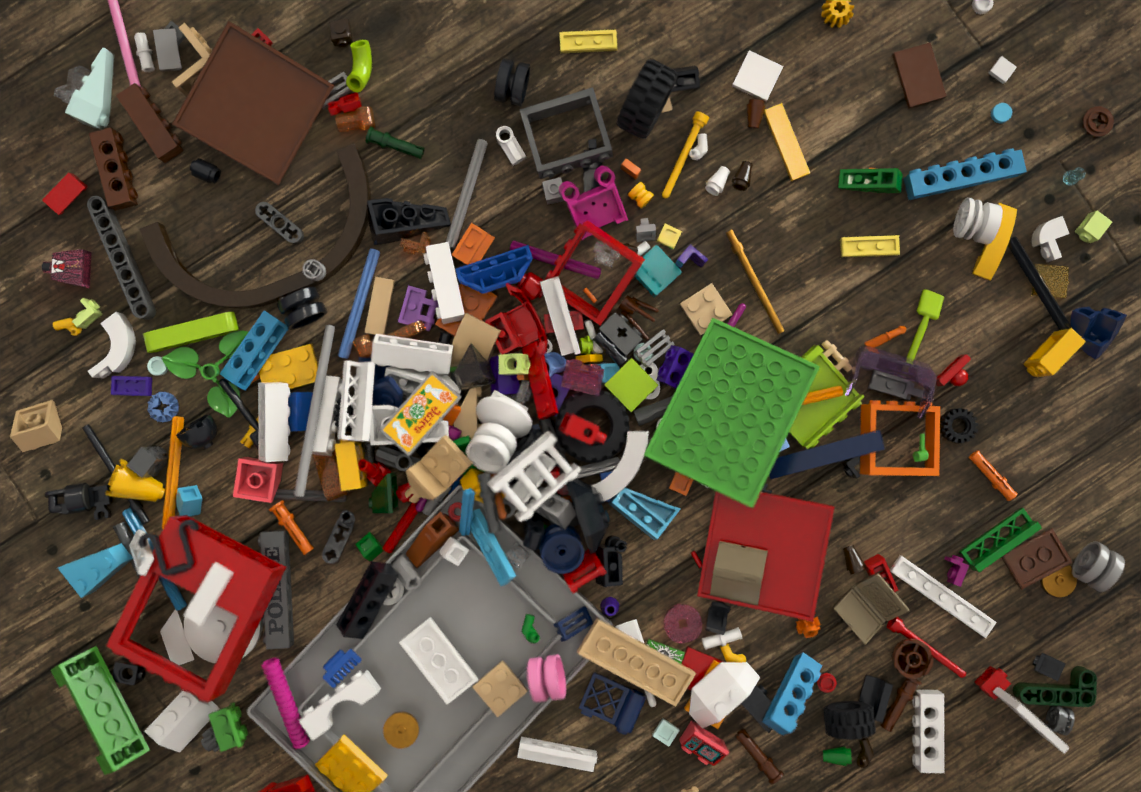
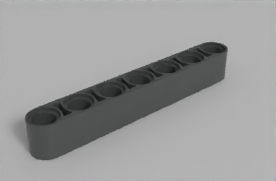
[87,196,156,320]

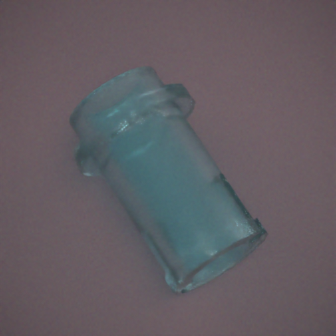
[1063,168,1085,186]

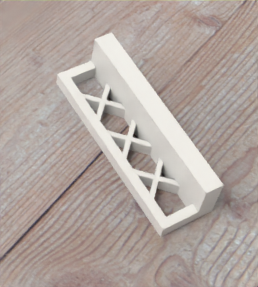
[540,276,581,356]
[338,360,375,441]
[517,737,597,772]

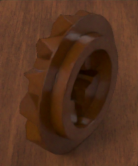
[1082,106,1114,137]

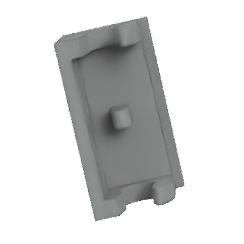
[153,28,182,72]

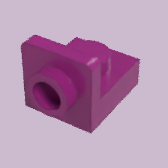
[944,555,969,587]

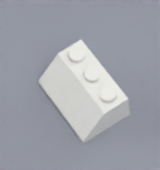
[144,691,220,753]

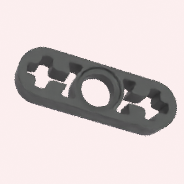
[255,202,304,244]

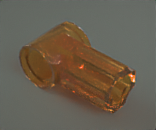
[335,106,376,132]

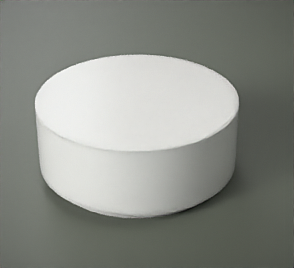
[972,0,993,14]

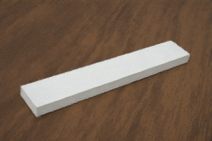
[890,555,997,638]

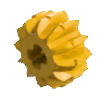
[821,0,854,28]

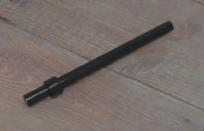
[82,424,150,525]

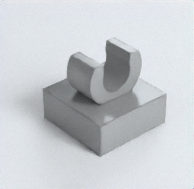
[636,218,656,242]

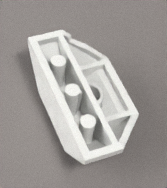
[384,366,461,405]
[689,662,760,728]

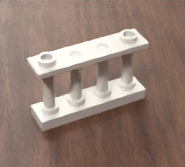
[487,431,581,522]

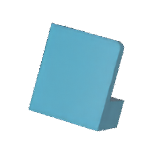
[176,485,203,516]

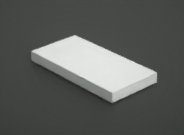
[399,617,478,705]
[993,687,1069,754]

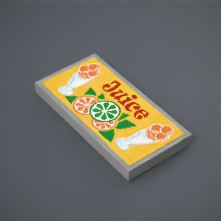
[380,371,462,456]

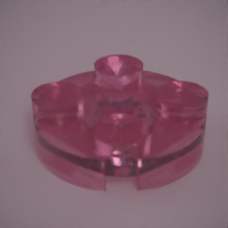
[663,604,702,644]

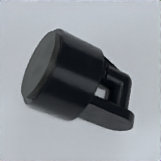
[45,483,92,515]

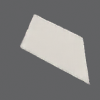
[160,609,194,665]

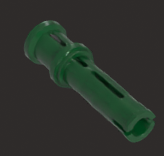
[365,127,425,159]

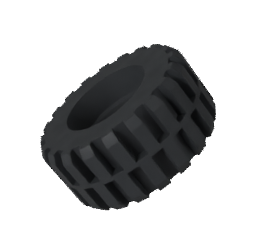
[617,59,678,139]
[556,389,630,463]

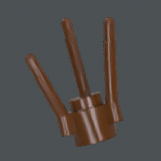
[619,295,659,341]

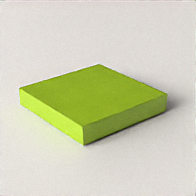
[604,358,659,412]

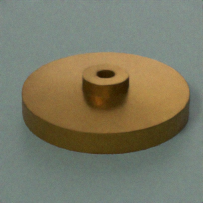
[1040,565,1077,597]
[383,712,419,749]

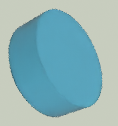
[991,103,1012,123]

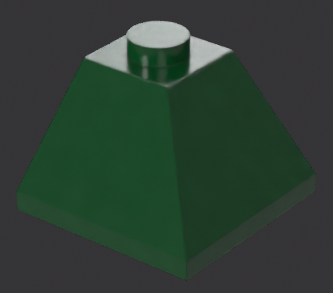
[369,472,399,513]

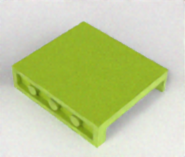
[789,345,865,449]

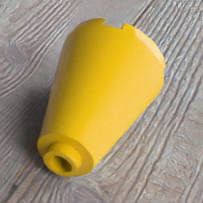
[105,459,165,502]

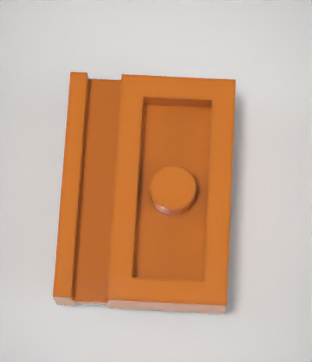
[451,223,495,265]

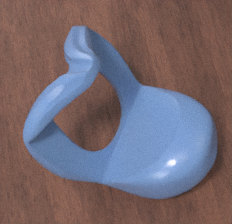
[544,352,566,378]

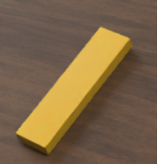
[764,103,810,182]

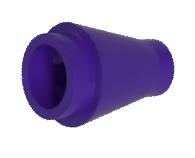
[600,597,619,616]

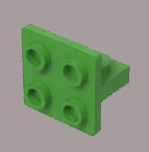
[208,702,248,752]

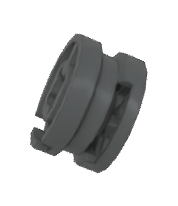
[1046,705,1075,736]

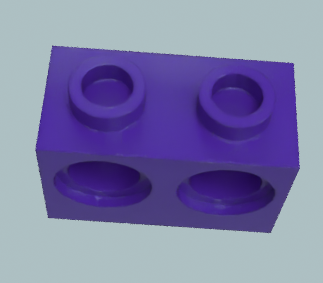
[656,345,694,389]

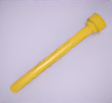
[662,111,709,198]

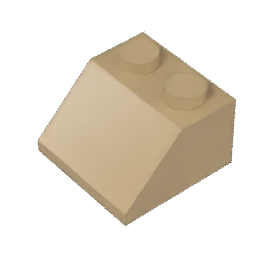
[10,400,62,452]

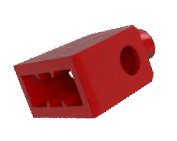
[558,412,607,445]

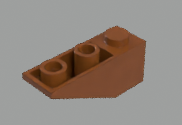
[406,512,459,569]

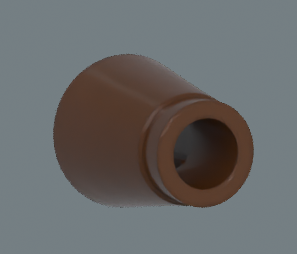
[747,99,766,128]

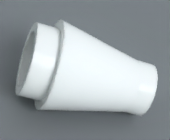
[705,166,730,196]

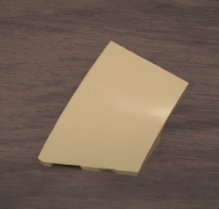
[451,313,501,364]

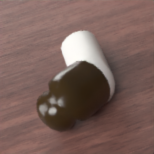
[623,241,651,256]

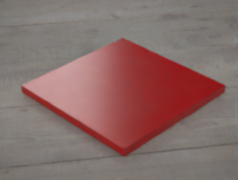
[697,491,835,622]

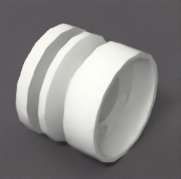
[953,197,1003,245]

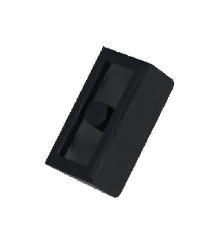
[672,66,700,92]

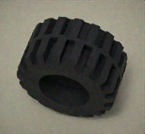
[823,701,876,740]

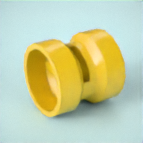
[628,182,654,209]

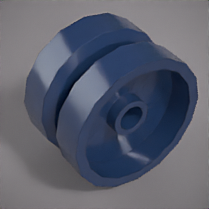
[539,524,584,574]

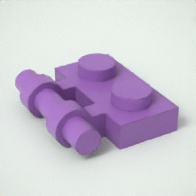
[398,285,439,331]

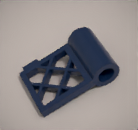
[579,672,647,735]

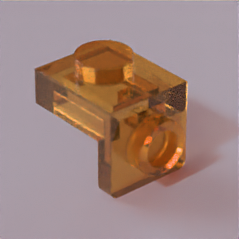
[399,232,431,255]

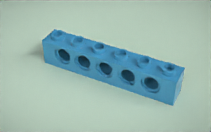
[904,148,1027,200]

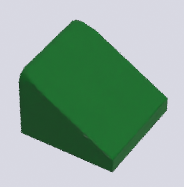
[355,532,384,561]

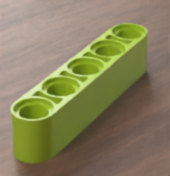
[143,312,239,353]

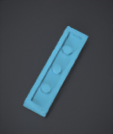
[471,508,516,587]

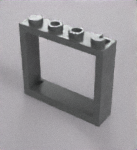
[520,87,613,179]

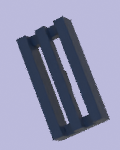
[553,606,593,642]

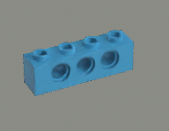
[220,311,288,391]
[762,652,822,735]

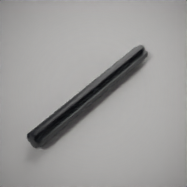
[1008,236,1073,330]

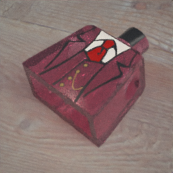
[42,249,92,288]

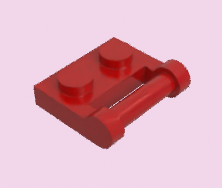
[563,549,607,594]

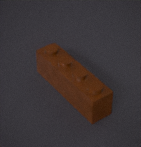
[116,83,184,163]

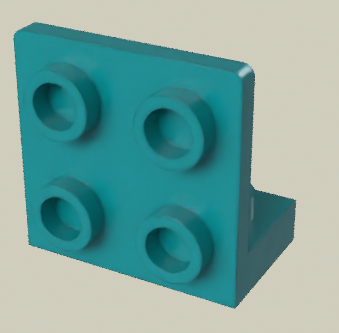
[634,245,682,298]

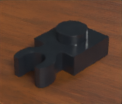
[88,485,113,520]

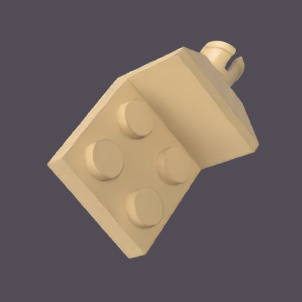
[405,435,473,503]

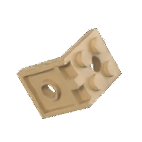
[172,23,212,97]

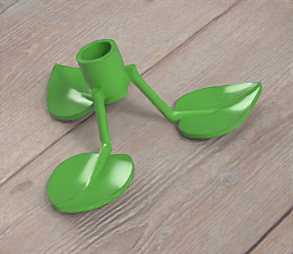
[162,331,248,418]

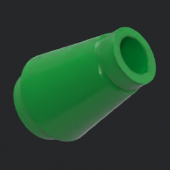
[823,746,852,766]

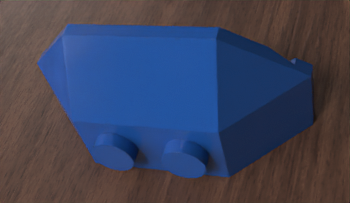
[456,245,533,293]

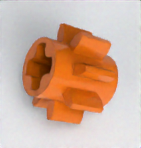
[796,617,821,638]

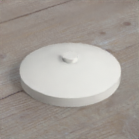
[184,605,263,663]

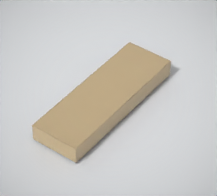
[364,277,395,335]

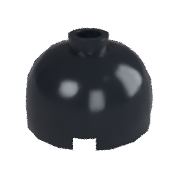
[176,414,218,450]

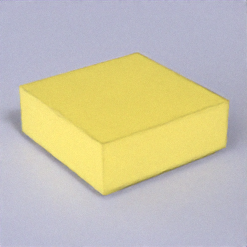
[656,224,682,250]

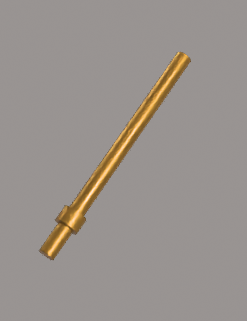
[726,230,785,334]

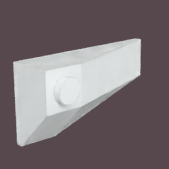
[370,405,449,445]

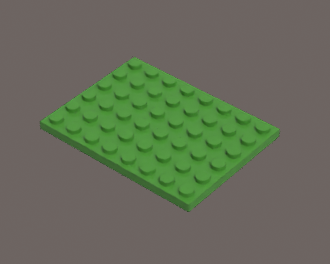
[644,317,820,508]

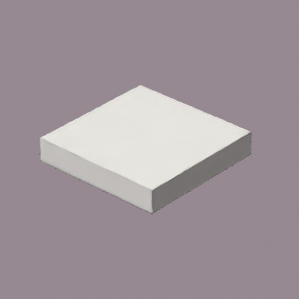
[732,50,783,102]

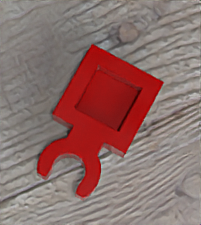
[327,92,362,116]

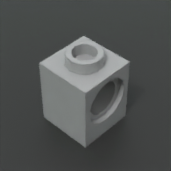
[542,177,565,205]

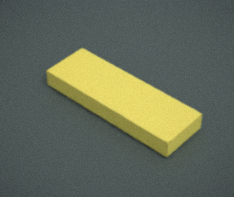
[560,30,617,53]
[840,235,900,257]

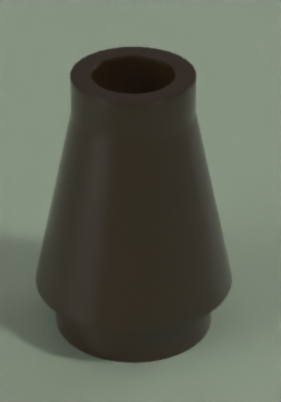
[732,161,753,191]
[843,545,865,575]

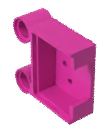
[559,166,628,240]

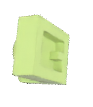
[72,298,102,329]

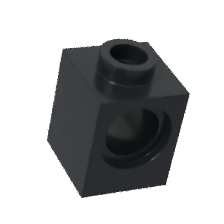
[112,658,146,685]

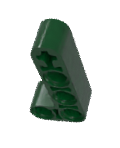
[1012,666,1097,707]

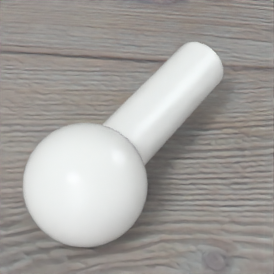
[584,319,603,354]

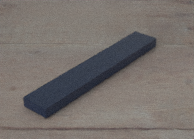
[769,430,885,479]

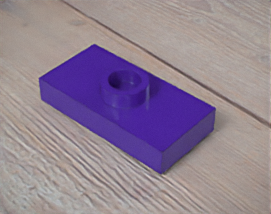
[111,376,152,396]

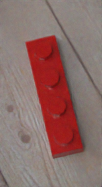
[522,341,558,420]

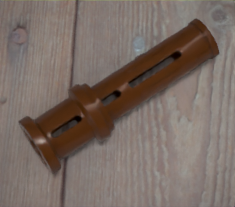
[880,678,922,732]
[735,728,784,784]

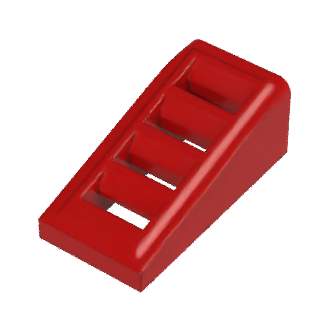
[864,554,899,592]

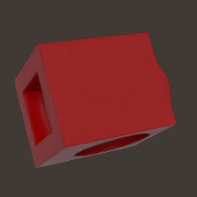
[974,666,1011,700]

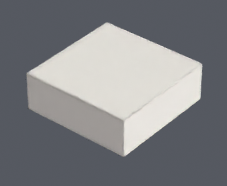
[989,56,1017,84]

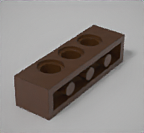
[89,127,138,211]

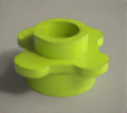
[579,336,593,355]

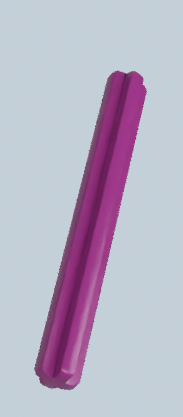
[510,241,601,279]

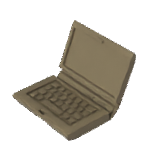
[710,541,768,606]
[833,573,910,645]

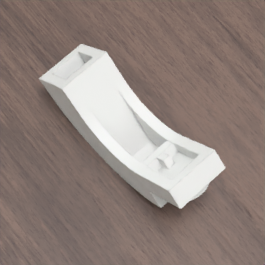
[88,312,136,379]

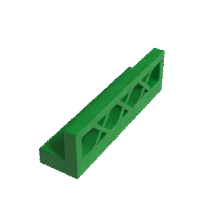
[959,508,1042,572]

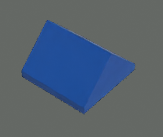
[288,392,313,432]

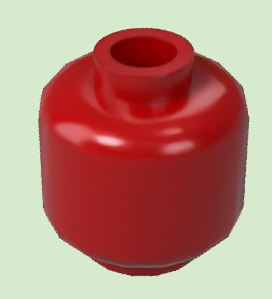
[516,272,543,301]

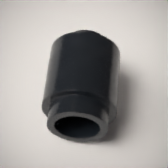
[190,158,221,183]

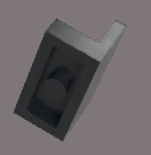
[858,675,893,723]

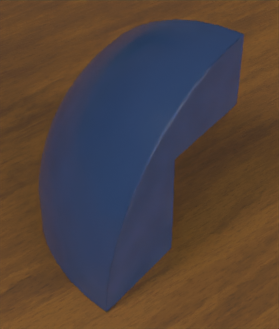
[1071,307,1127,360]

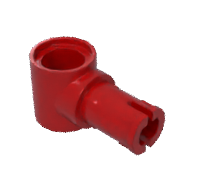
[358,459,392,486]

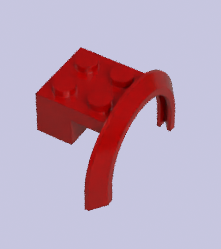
[485,284,548,355]

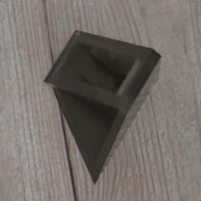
[454,343,496,391]

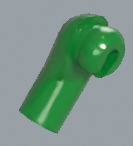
[521,614,540,644]

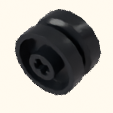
[494,58,530,107]
[277,287,327,330]

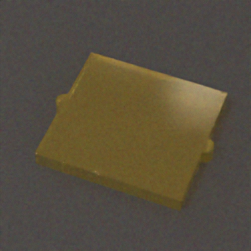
[1032,264,1070,298]

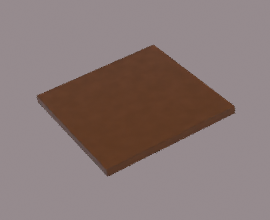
[172,21,334,185]

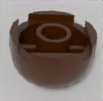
[891,638,934,679]

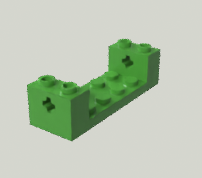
[51,646,150,775]

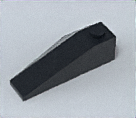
[367,198,451,245]

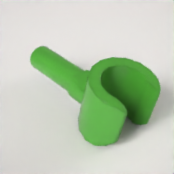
[913,434,929,462]

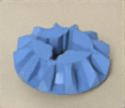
[147,392,179,422]

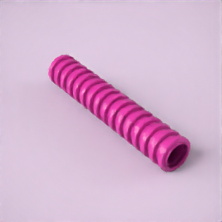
[262,658,310,749]

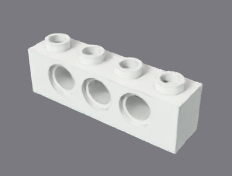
[912,690,944,773]

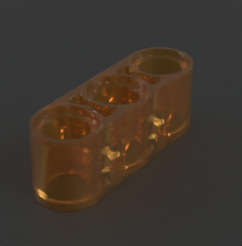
[313,450,348,502]

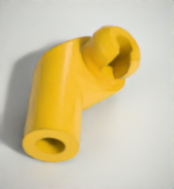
[53,318,82,336]
[720,643,746,663]

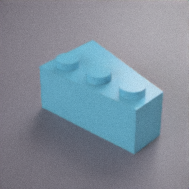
[609,488,681,540]
[58,543,133,598]

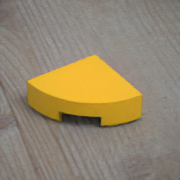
[575,354,603,364]

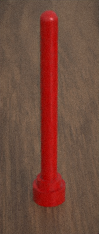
[887,617,966,678]

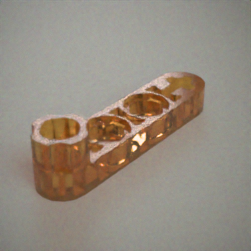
[353,320,426,358]

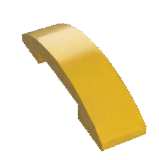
[972,203,1017,280]

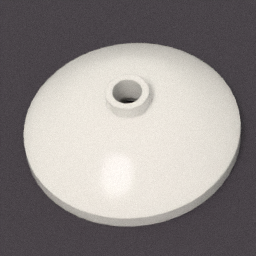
[476,396,532,438]

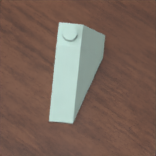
[65,48,114,130]

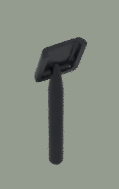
[219,379,259,451]

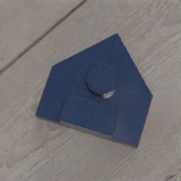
[372,375,403,408]

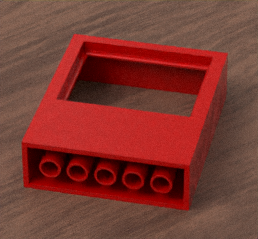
[106,515,287,702]

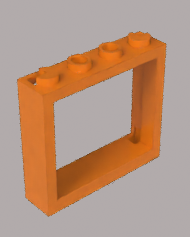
[860,400,940,476]

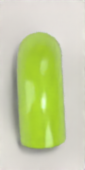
[346,40,372,92]

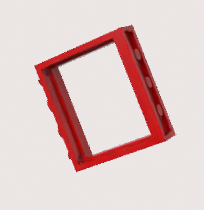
[545,220,645,326]

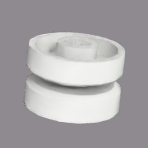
[466,423,517,473]

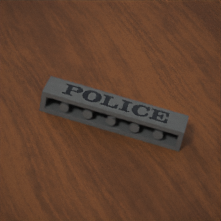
[258,530,294,649]

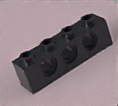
[336,561,399,639]

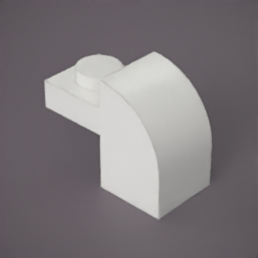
[1032,216,1069,262]

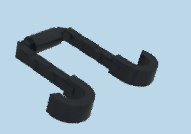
[139,520,199,576]

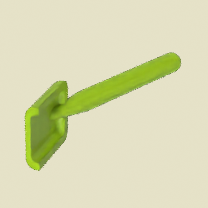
[901,289,944,375]

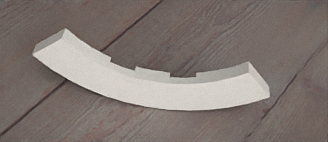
[573,431,648,507]

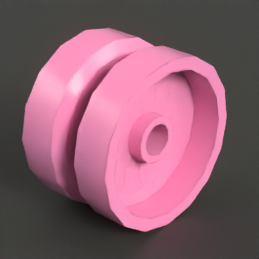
[528,654,566,703]

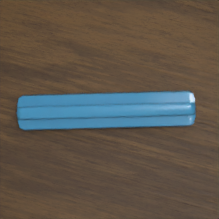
[459,488,475,536]

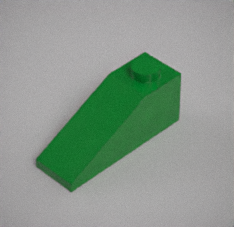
[838,168,903,193]

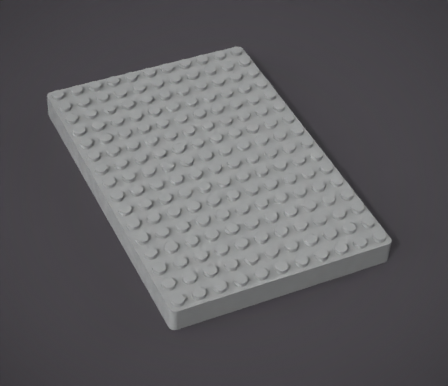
[247,485,614,792]

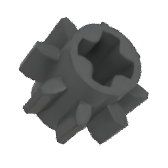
[201,727,219,752]

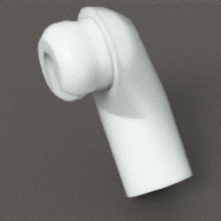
[689,133,708,160]

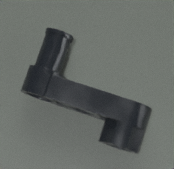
[322,510,356,565]
[523,510,545,550]

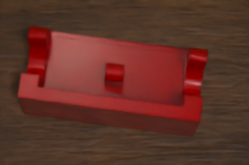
[42,173,87,215]

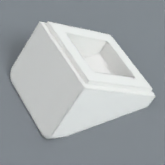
[439,537,469,566]

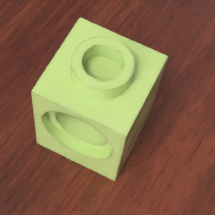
[1075,210,1112,243]
[499,353,530,376]

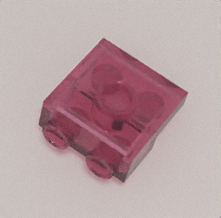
[561,359,604,396]

